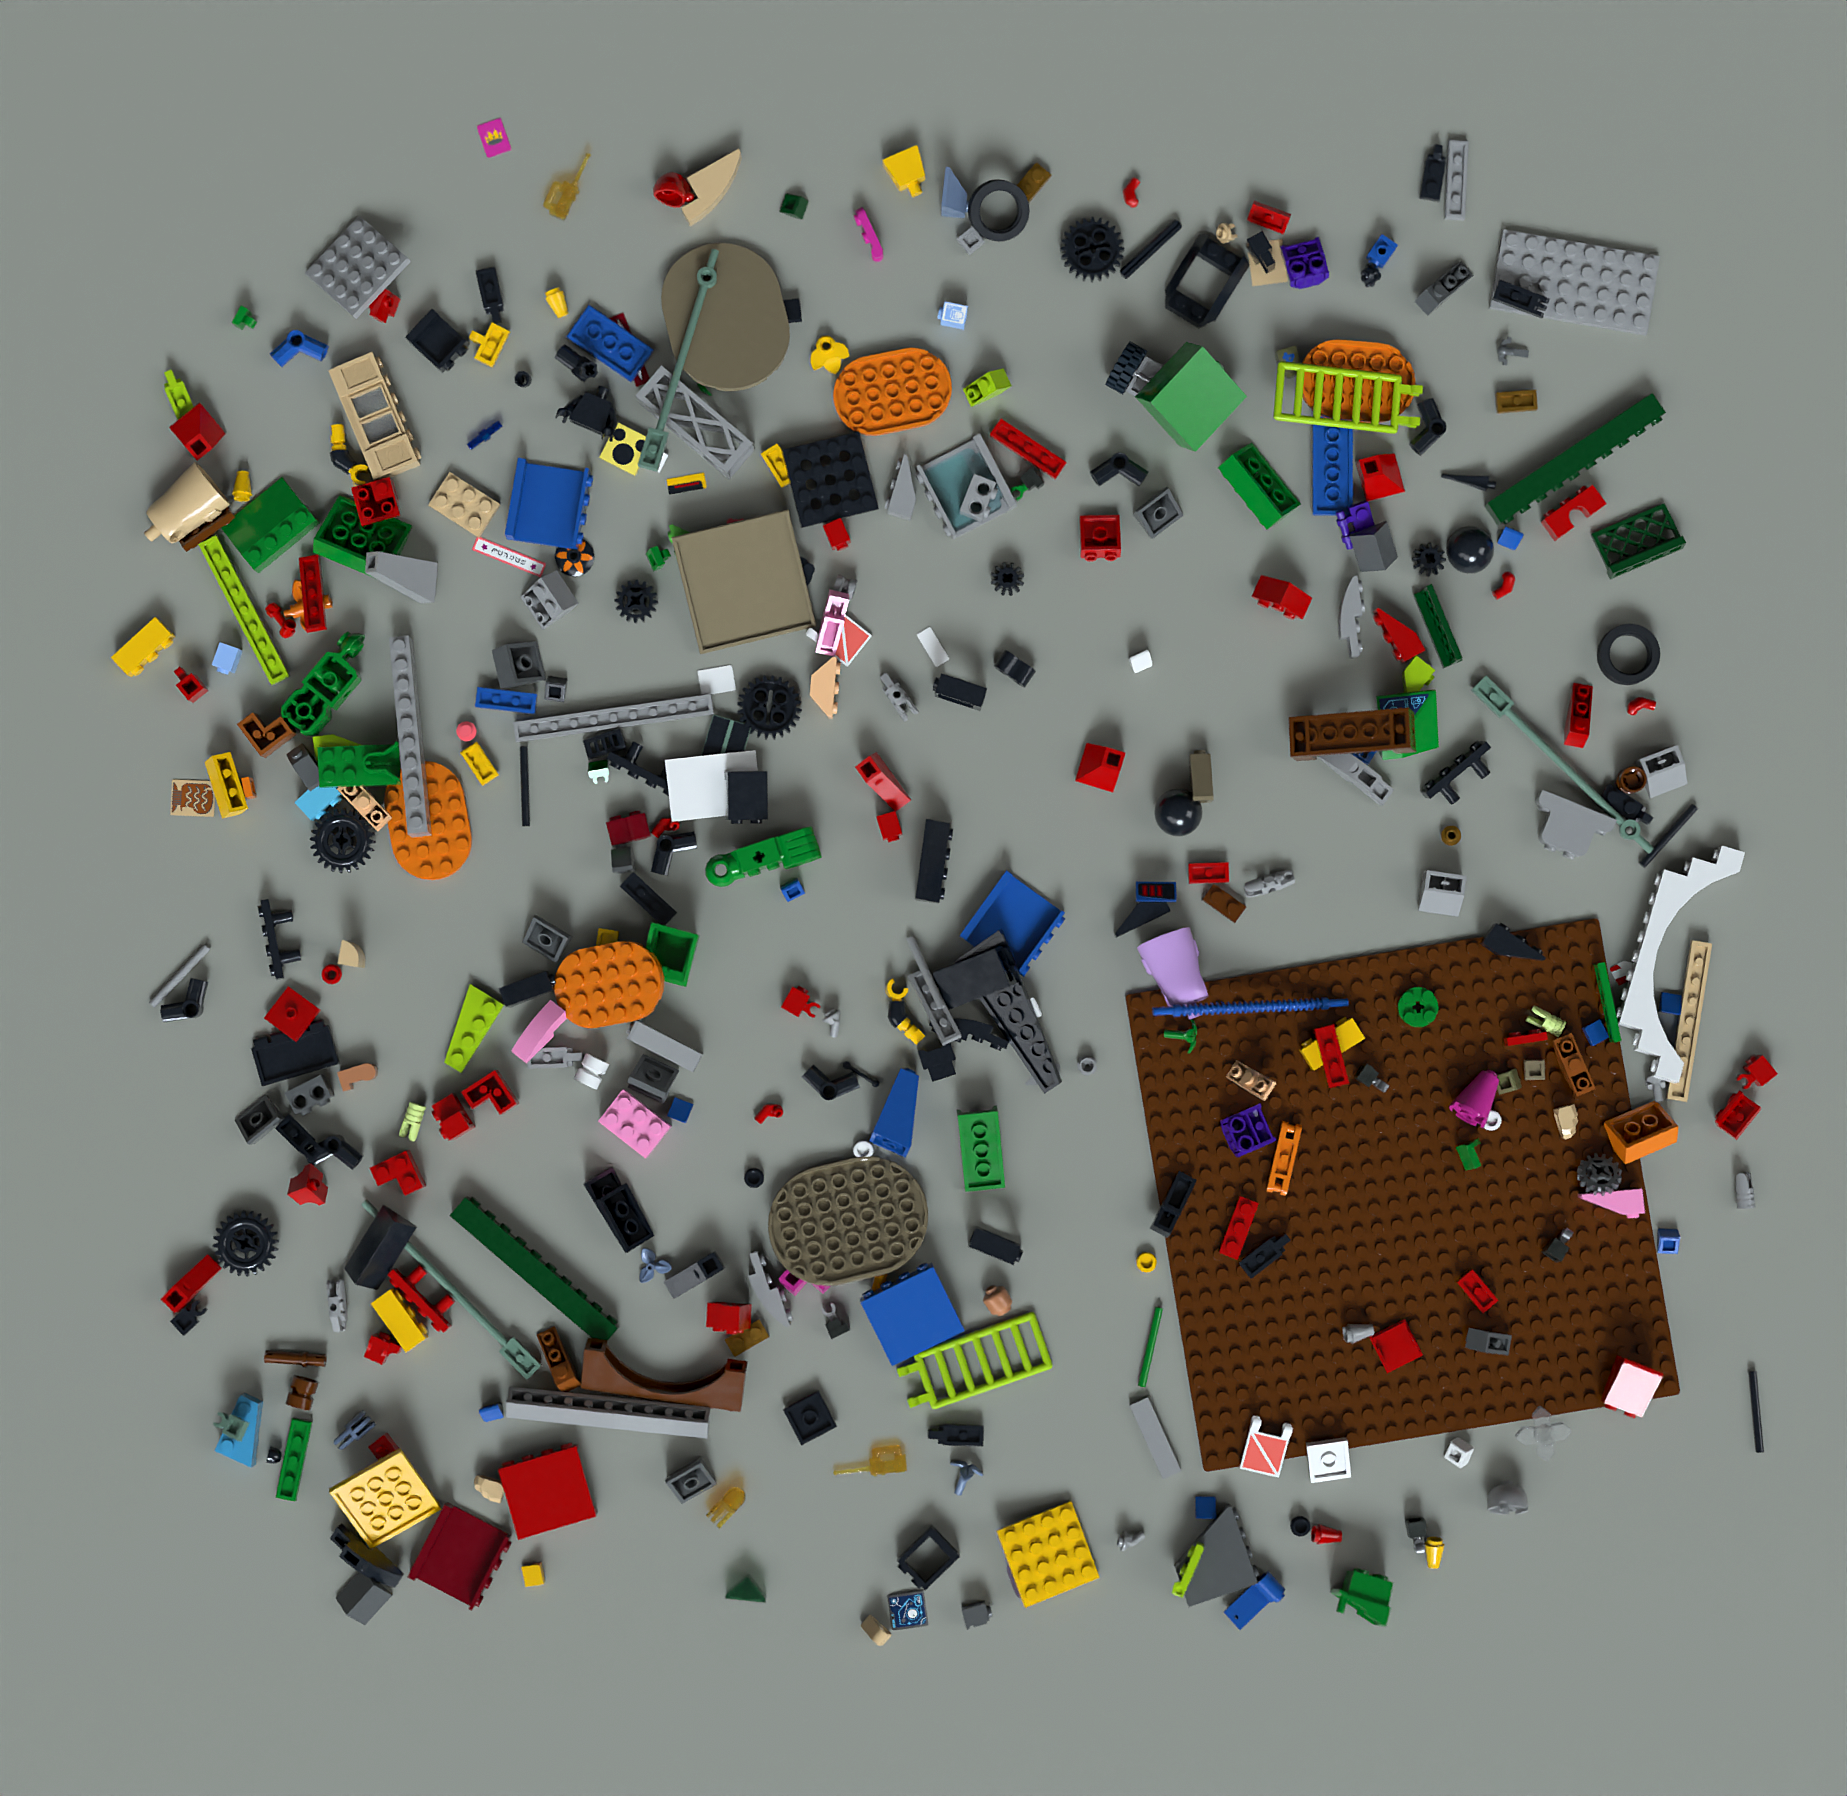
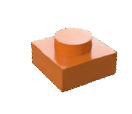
[240,777,257,799]

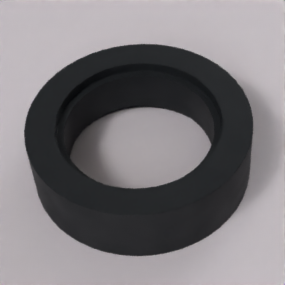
[968,179,1030,241]
[1597,624,1660,685]

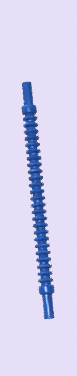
[1152,997,1349,1017]

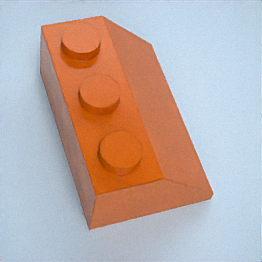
[1604,1100,1678,1164]

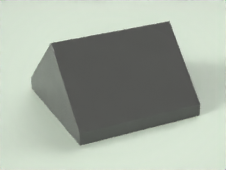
[1133,487,1184,539]
[1349,521,1398,572]
[522,915,572,963]
[235,1095,285,1145]
[665,1457,717,1504]
[336,1572,393,1625]

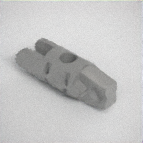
[880,673,919,722]
[1244,870,1295,898]
[326,1279,347,1332]

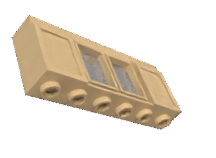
[328,352,422,481]

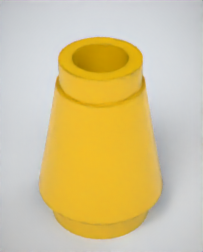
[545,287,569,318]
[232,471,252,502]
[1424,1537,1445,1569]

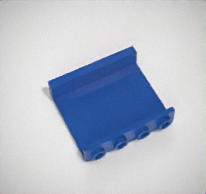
[505,458,593,550]
[960,870,1066,977]
[860,1263,965,1366]

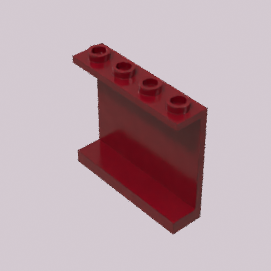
[407,1502,512,1611]

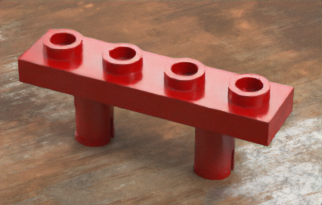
[388,1265,455,1333]

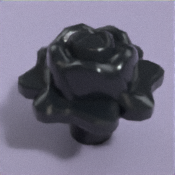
[1361,263,1381,287]

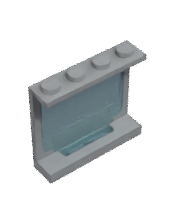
[915,434,1017,539]

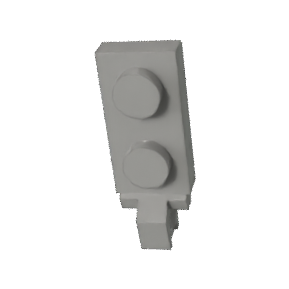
[527,1047,583,1069]

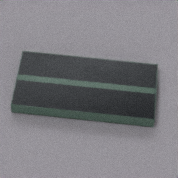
[701,715,751,756]

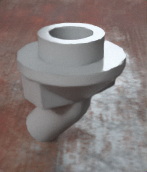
[823,1008,840,1037]
[1645,1074,1666,1102]
[1117,1531,1145,1551]

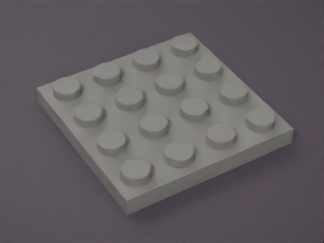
[305,216,411,319]

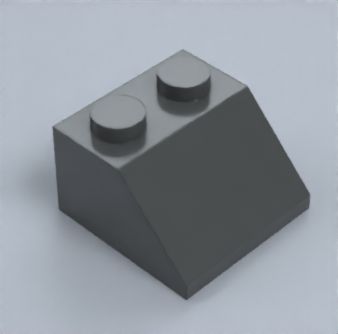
[492,641,546,689]

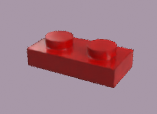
[1247,200,1291,234]
[1188,862,1229,884]
[1503,1029,1548,1046]
[1456,1269,1499,1313]

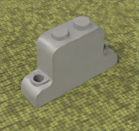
[1535,790,1617,860]

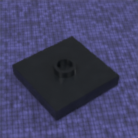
[783,1390,837,1446]

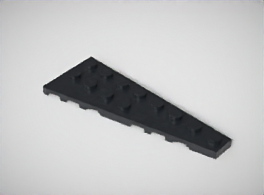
[954,929,1062,1094]

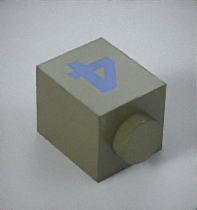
[1275,345,1301,379]

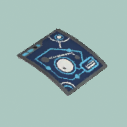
[887,1590,928,1631]

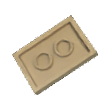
[428,472,500,538]

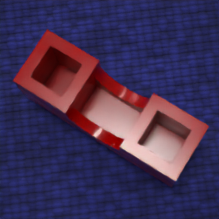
[1541,485,1607,541]

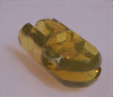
[706,1487,745,1529]

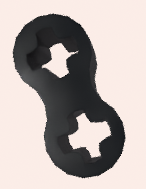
[994,650,1036,688]

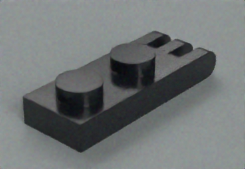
[1492,280,1550,318]

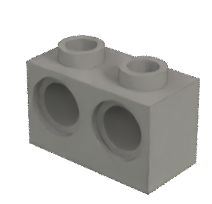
[960,474,998,522]

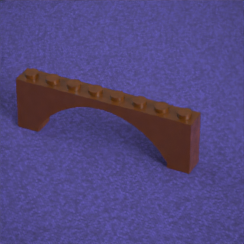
[581,1338,748,1412]

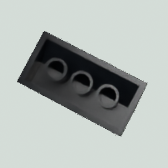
[915,819,953,904]

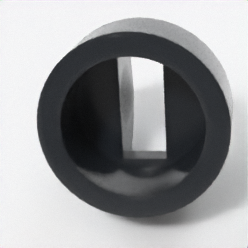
[514,371,532,388]
[266,1447,282,1464]

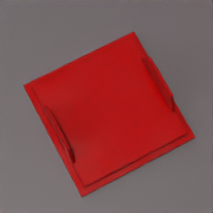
[1369,1319,1423,1373]

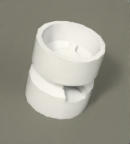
[574,1053,610,1090]

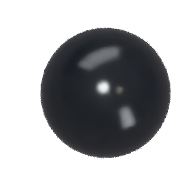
[1446,526,1494,574]
[1154,789,1203,837]

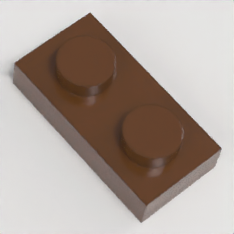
[1202,884,1246,923]

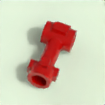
[265,602,296,638]

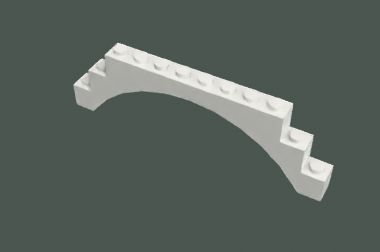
[1616,846,1745,1084]

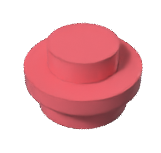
[456,721,477,741]

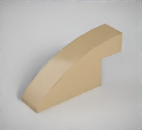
[681,149,742,226]

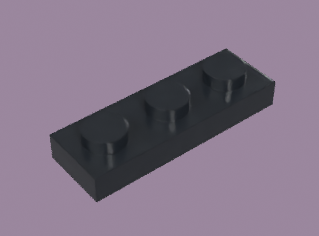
[620,872,678,926]

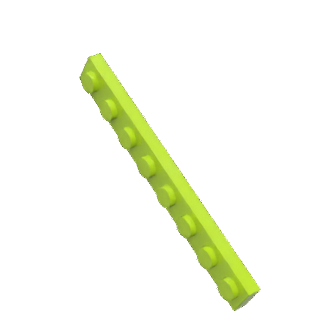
[198,535,290,686]

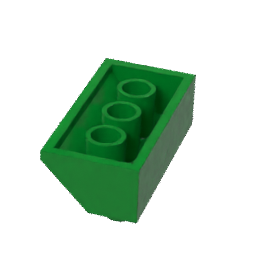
[1218,442,1301,530]

